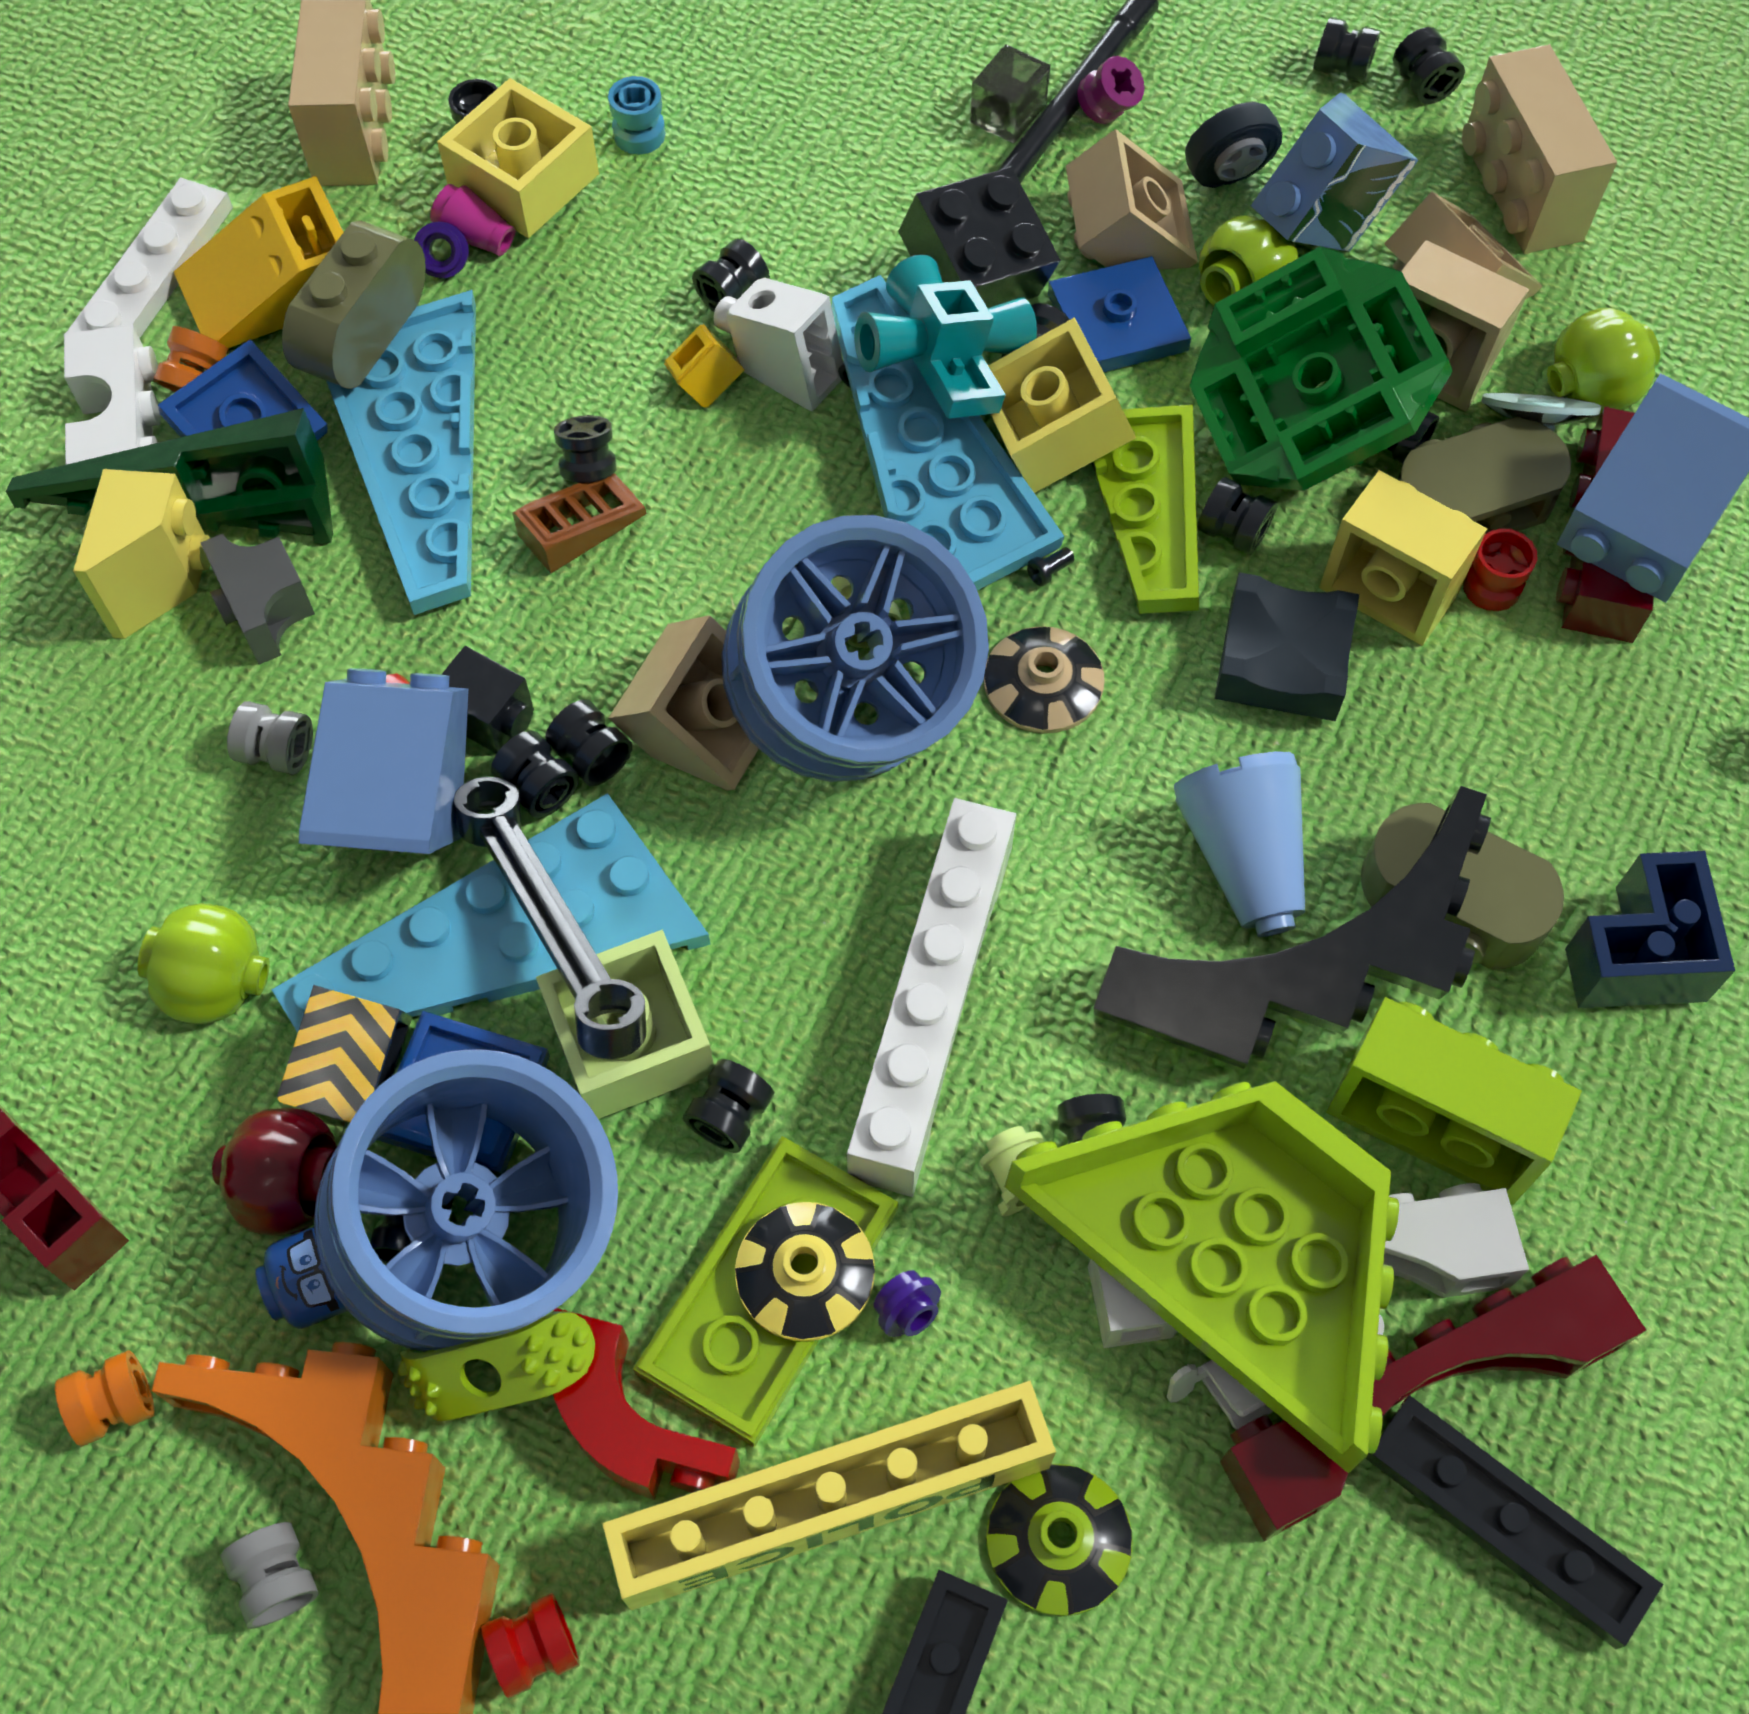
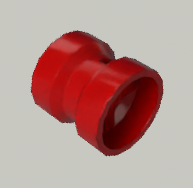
[1463,528,1538,611]
[481,1593,580,1699]

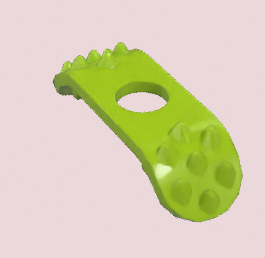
[398,1311,595,1421]

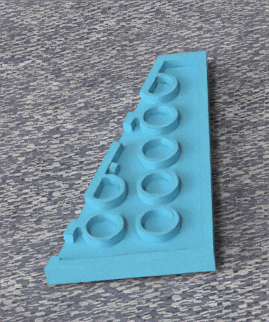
[831,275,1064,616]
[326,290,476,615]

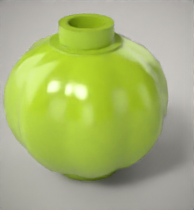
[1199,215,1298,306]
[1547,308,1660,414]
[137,903,270,1024]

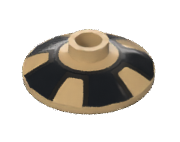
[984,627,1105,733]

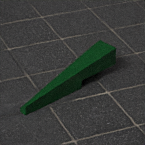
[5,408,333,544]

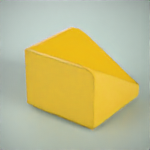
[664,324,745,408]

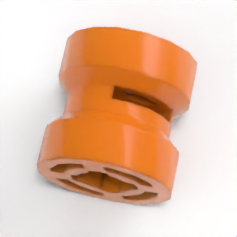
[153,326,228,392]
[55,1350,155,1447]

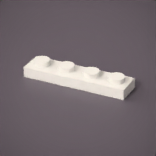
[66,177,233,338]

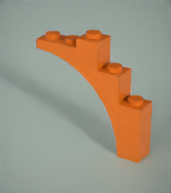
[152,1342,500,1714]

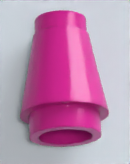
[430,184,515,256]

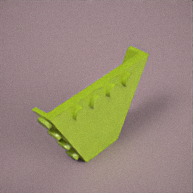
[1004,1081,1399,1473]

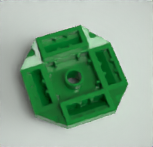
[1189,246,1453,491]

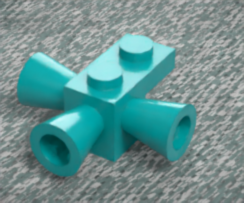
[854,255,1037,419]

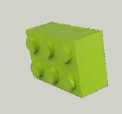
[1326,997,1582,1205]

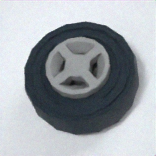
[1185,102,1282,188]

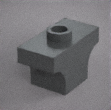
[200,533,315,665]

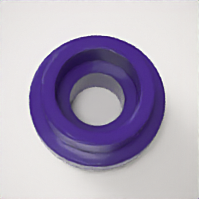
[414,222,469,278]
[874,1270,941,1337]

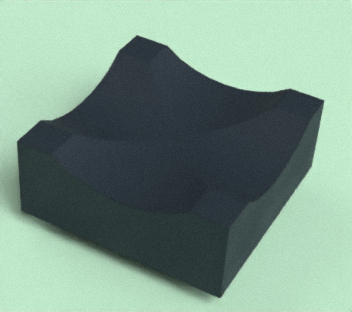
[1214,572,1360,721]

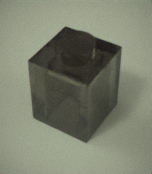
[970,44,1051,143]

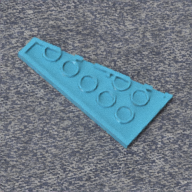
[272,793,710,1033]

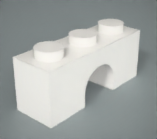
[64,324,161,464]

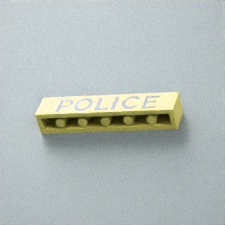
[602,1380,1056,1611]

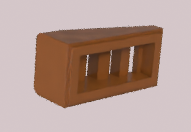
[512,473,646,573]

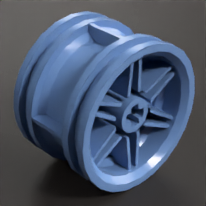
[721,515,989,782]

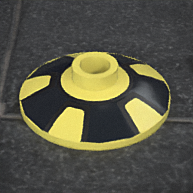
[735,1202,875,1342]

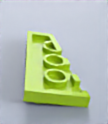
[1091,404,1200,614]

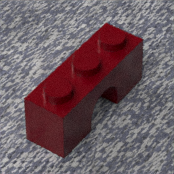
[0,1105,129,1291]

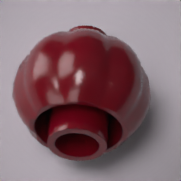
[212,1108,337,1236]

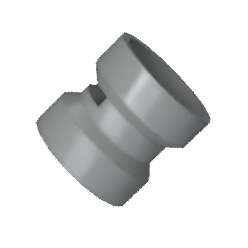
[227,701,313,775]
[220,1522,319,1628]

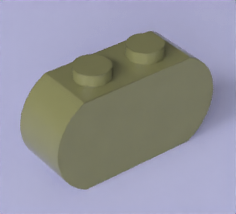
[282,221,426,389]
[1397,417,1571,535]
[1361,803,1564,970]

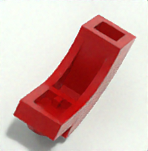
[553,1308,740,1500]

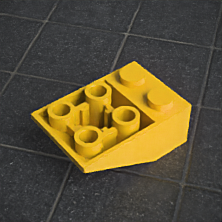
[174,176,343,348]

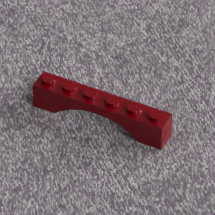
[1220,1254,1646,1542]

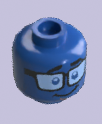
[255,1227,348,1329]

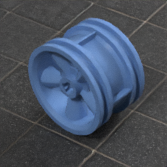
[314,1050,618,1352]

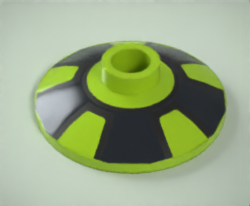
[986,1464,1133,1616]

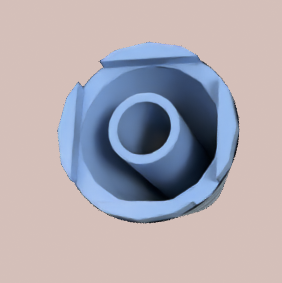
[1174,751,1305,937]

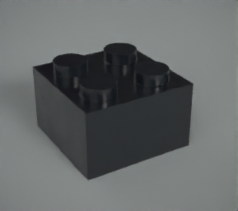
[898,166,1061,308]

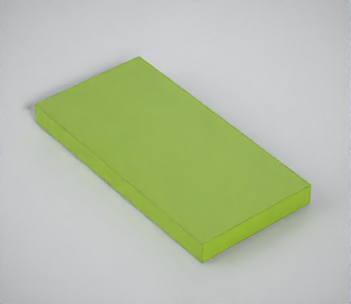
[633,1136,899,1447]

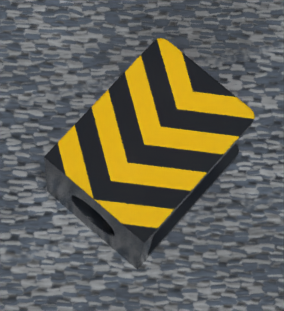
[277,985,412,1122]

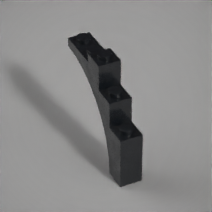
[1093,786,1491,1069]

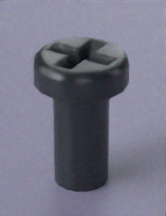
[1027,547,1074,586]

